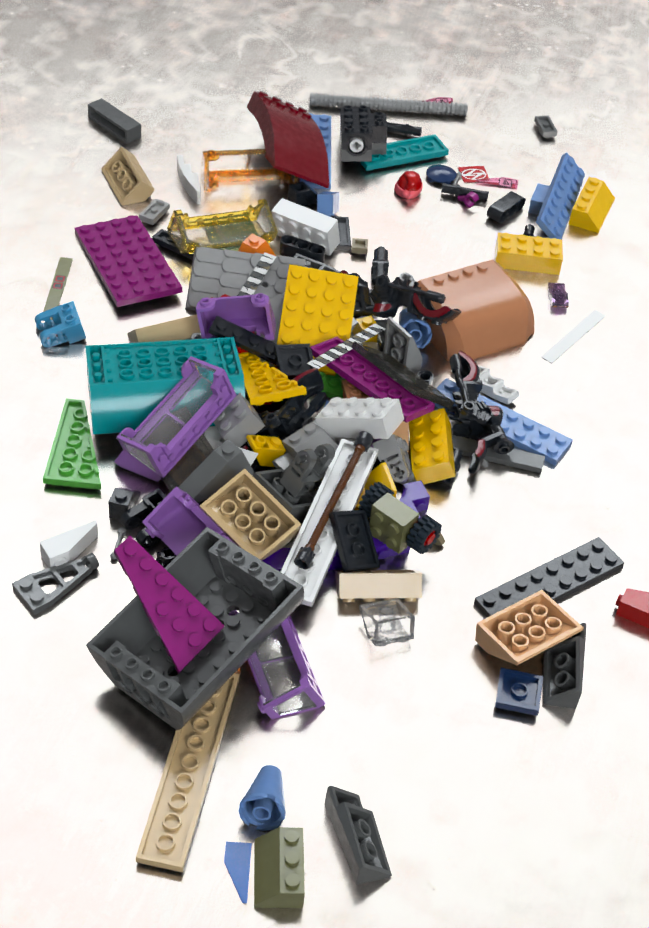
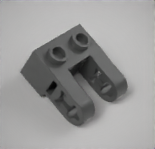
[279,443,335,497]

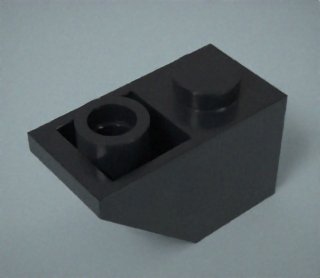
[288,181,318,207]

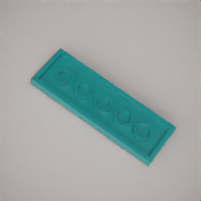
[360,134,449,171]

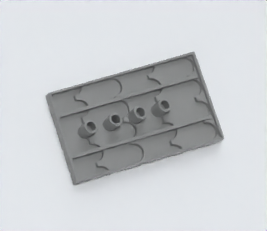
[185,247,306,310]

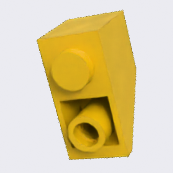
[246,435,286,467]

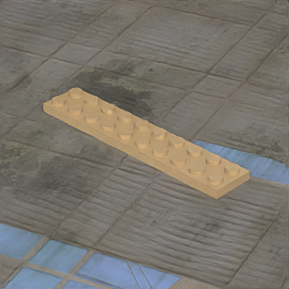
[135,673,240,872]

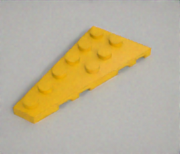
[238,352,307,406]

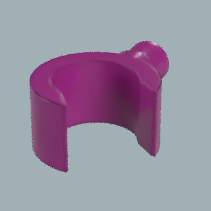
[458,192,479,208]

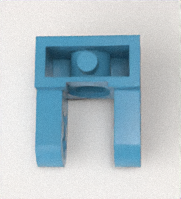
[34,301,87,347]

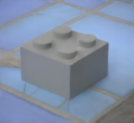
[214,393,265,448]

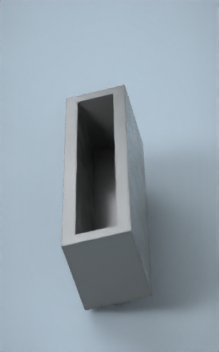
[88,98,141,144]

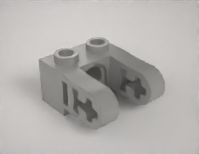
[372,434,416,484]

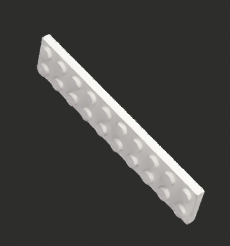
[281,439,379,607]

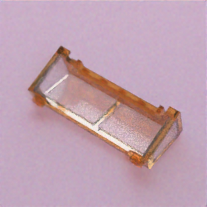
[200,149,298,192]

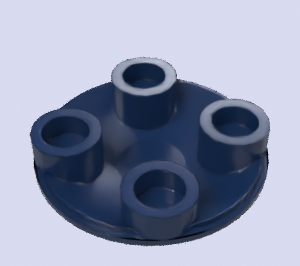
[426,164,457,184]

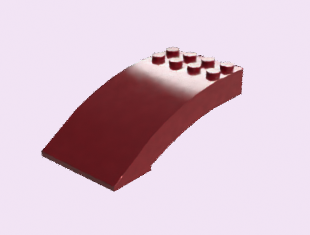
[247,91,329,188]

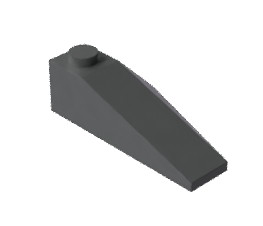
[179,439,254,504]

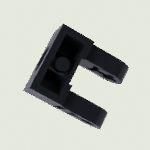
[120,488,166,549]

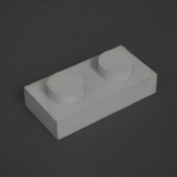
[139,199,170,225]

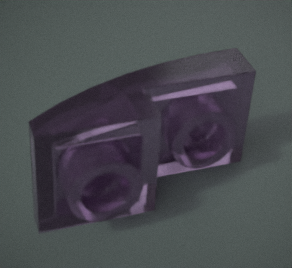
[547,282,569,308]

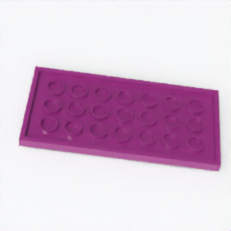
[74,215,183,307]

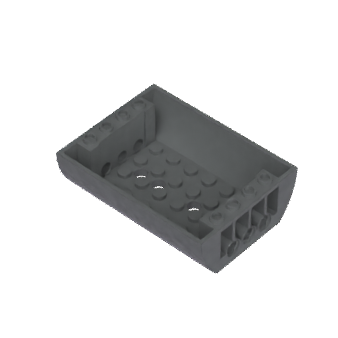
[86,527,304,730]

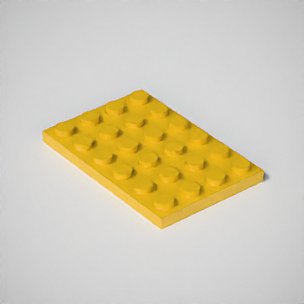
[274,264,359,376]

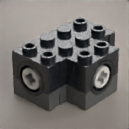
[340,105,387,162]

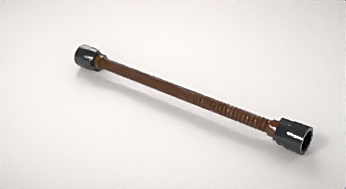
[294,431,373,569]

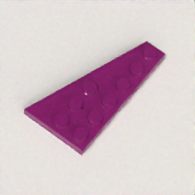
[114,536,225,674]

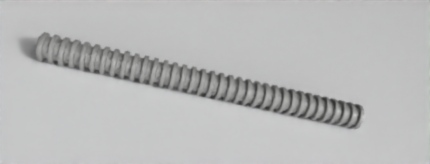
[309,92,468,116]

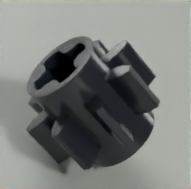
[156,547,177,568]

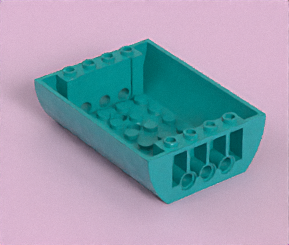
[85,337,245,434]

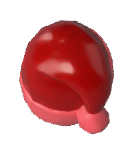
[394,170,423,199]

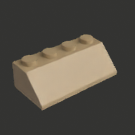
[101,146,155,206]
[127,314,201,343]
[335,569,422,602]

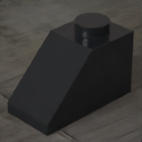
[108,487,141,520]

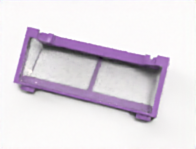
[116,356,237,478]
[228,610,326,719]

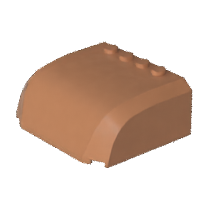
[413,259,535,361]

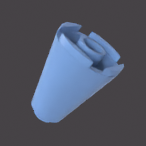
[398,308,432,349]
[238,765,286,831]

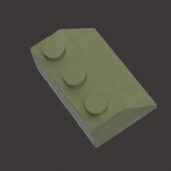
[254,827,305,908]

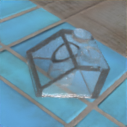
[359,598,415,647]

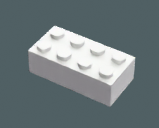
[271,198,340,256]
[315,397,404,439]

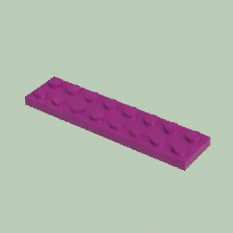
[311,337,435,423]

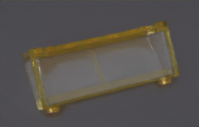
[167,199,278,254]

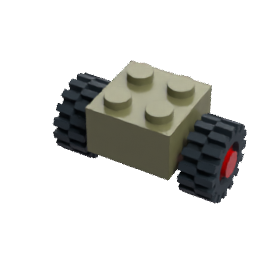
[358,482,442,555]

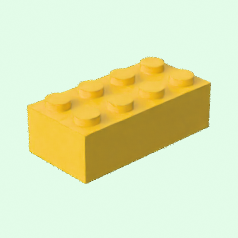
[495,233,563,275]
[409,408,456,485]

